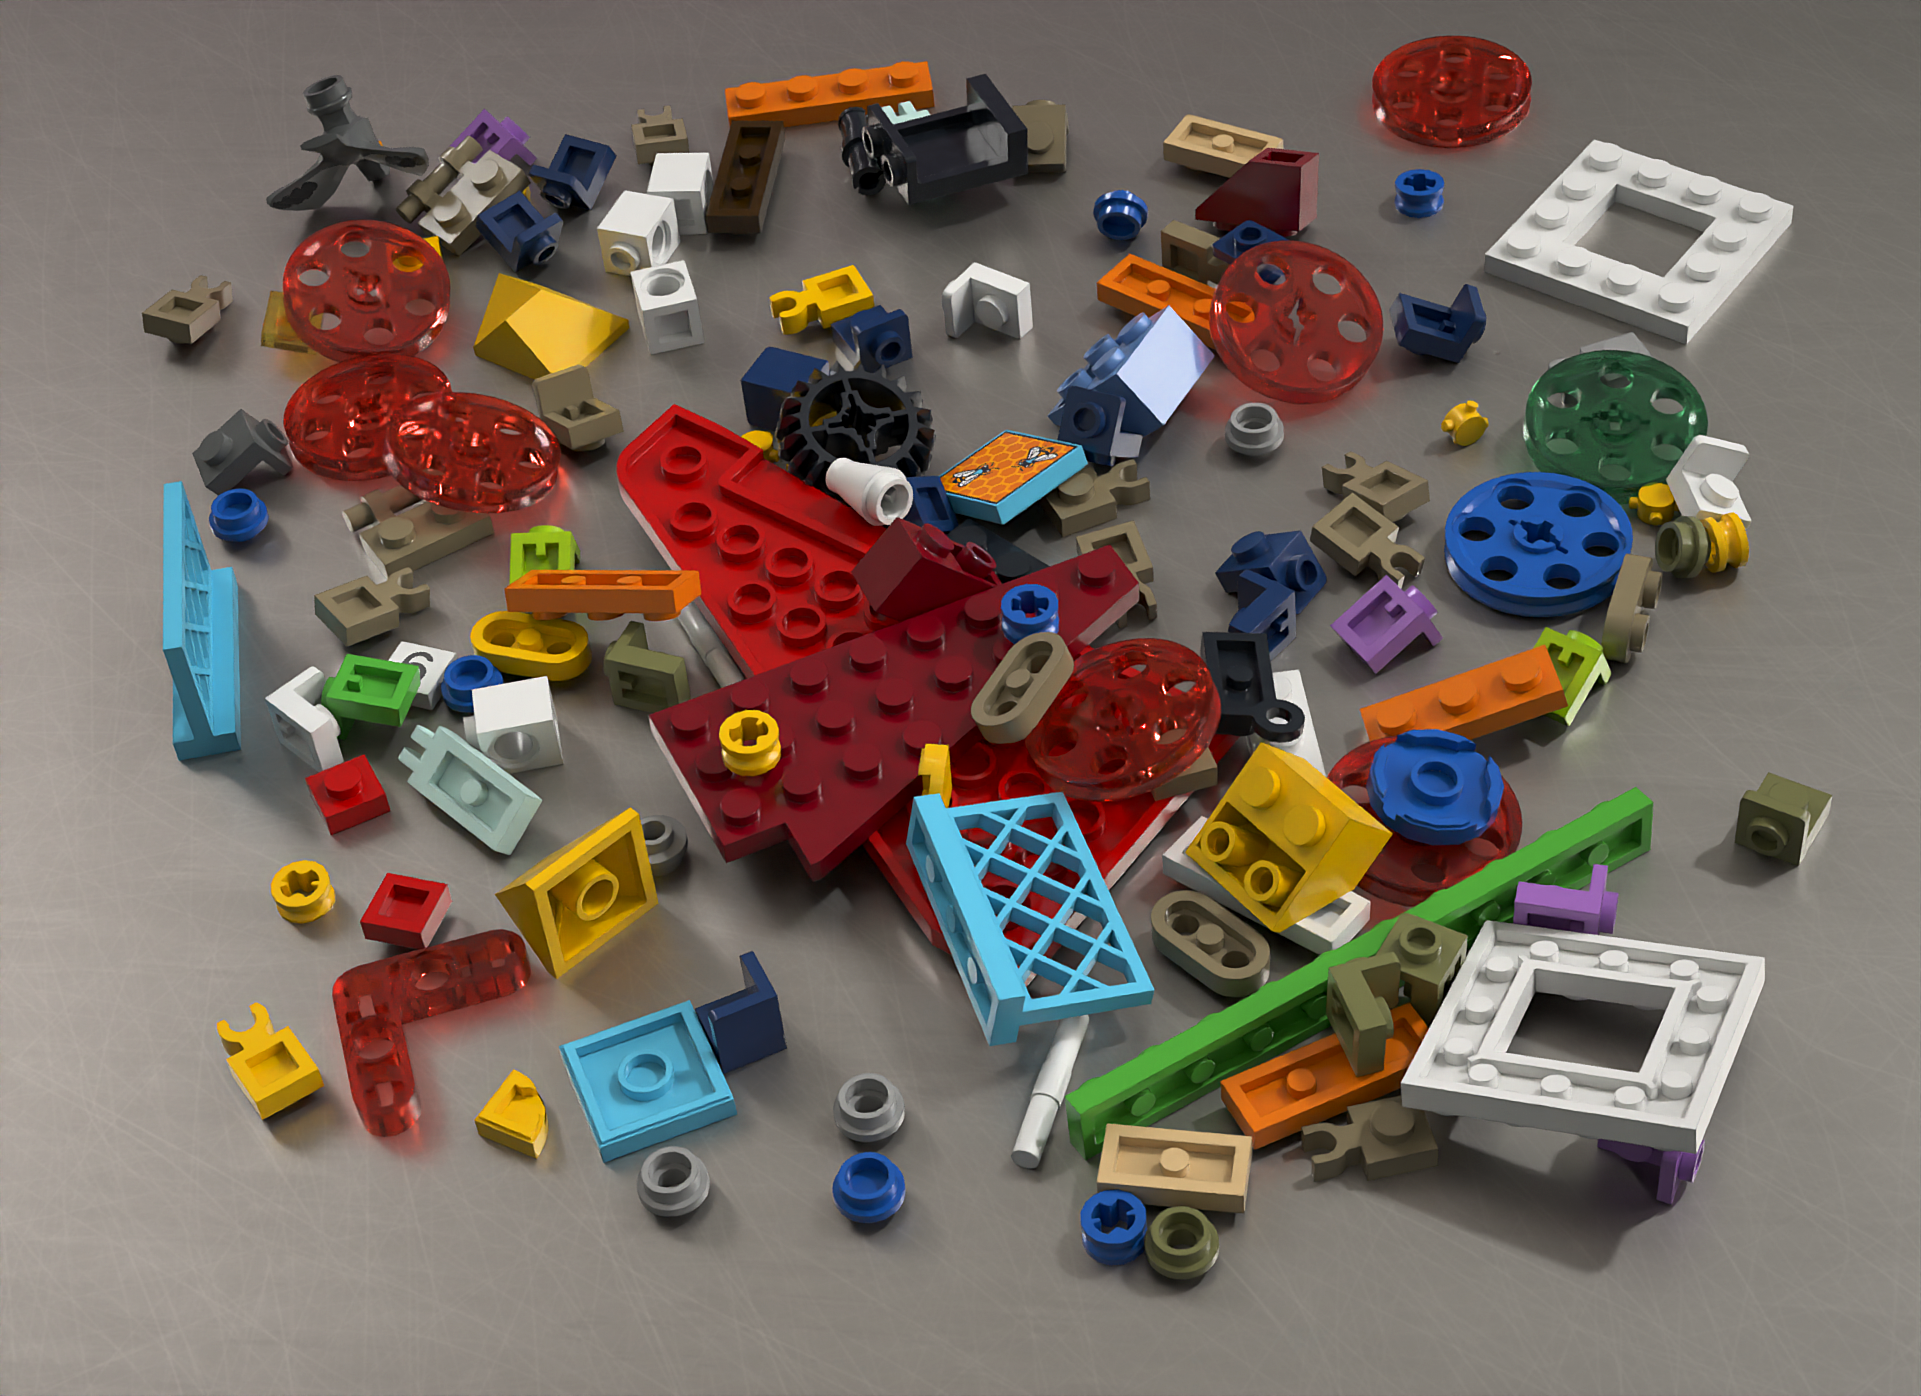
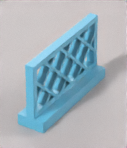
[163,481,241,761]
[906,792,1155,1046]

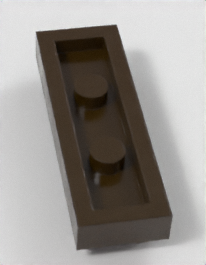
[706,121,786,235]

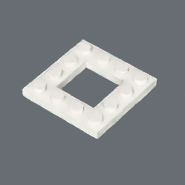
[1484,139,1793,345]
[1401,920,1765,1154]

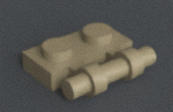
[395,135,531,257]
[342,464,494,580]

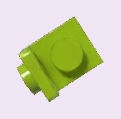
[509,525,580,585]
[1534,627,1612,727]

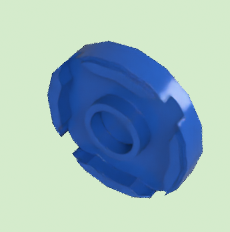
[1366,729,1504,845]

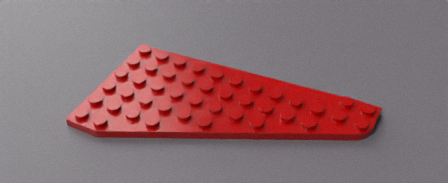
[617,404,1240,987]

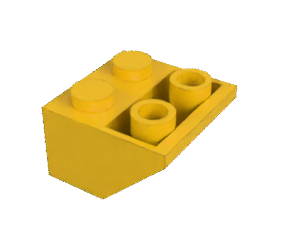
[1185,742,1393,933]

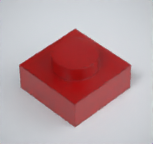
[305,754,391,835]
[360,873,453,951]

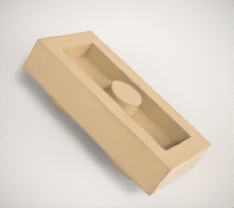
[1163,114,1283,178]
[1097,1123,1252,1214]

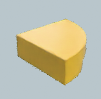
[918,744,952,808]
[474,1069,548,1159]

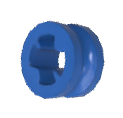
[1394,169,1444,218]
[1001,584,1059,644]
[1080,1189,1147,1266]

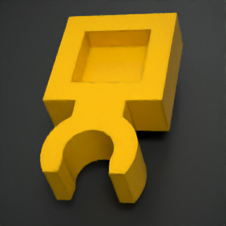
[769,265,875,335]
[217,1002,324,1120]

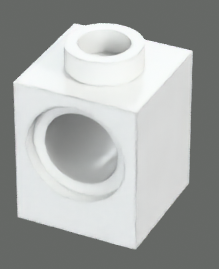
[647,153,714,235]
[597,190,681,276]
[630,260,705,355]
[464,676,563,774]

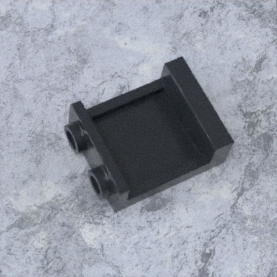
[862,74,1028,205]

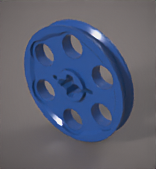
[1444,472,1633,617]

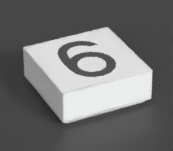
[388,641,457,710]

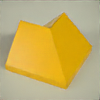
[473,273,629,380]
[495,807,659,979]

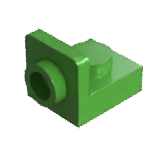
[321,654,421,740]

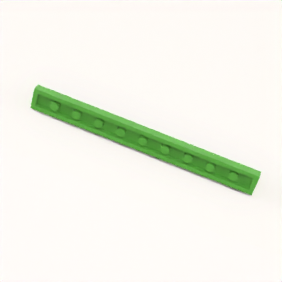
[1064,787,1654,1161]

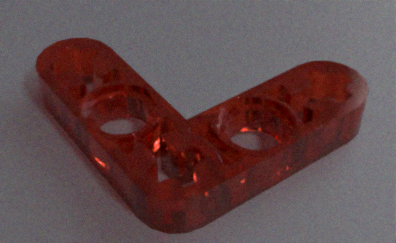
[332,929,531,1137]

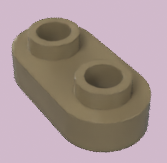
[1601,553,1663,663]
[971,632,1074,744]
[1151,890,1270,997]

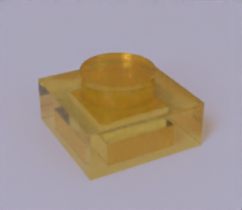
[261,291,326,355]

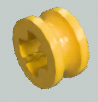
[1700,512,1749,573]
[719,710,781,776]
[271,860,335,924]

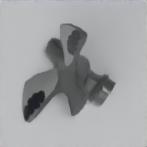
[266,75,429,211]

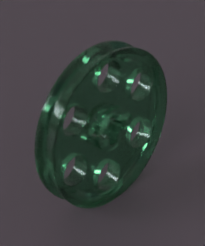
[1523,350,1708,504]

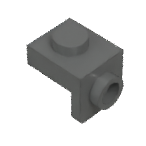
[192,409,293,496]

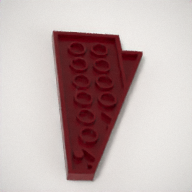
[649,544,1139,882]

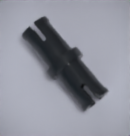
[838,107,886,196]

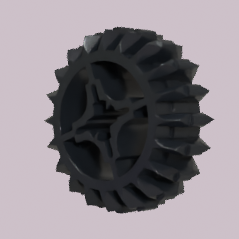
[775,360,936,509]

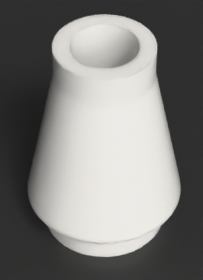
[826,458,913,526]

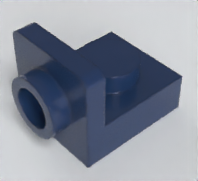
[831,305,913,373]
[1228,569,1296,661]

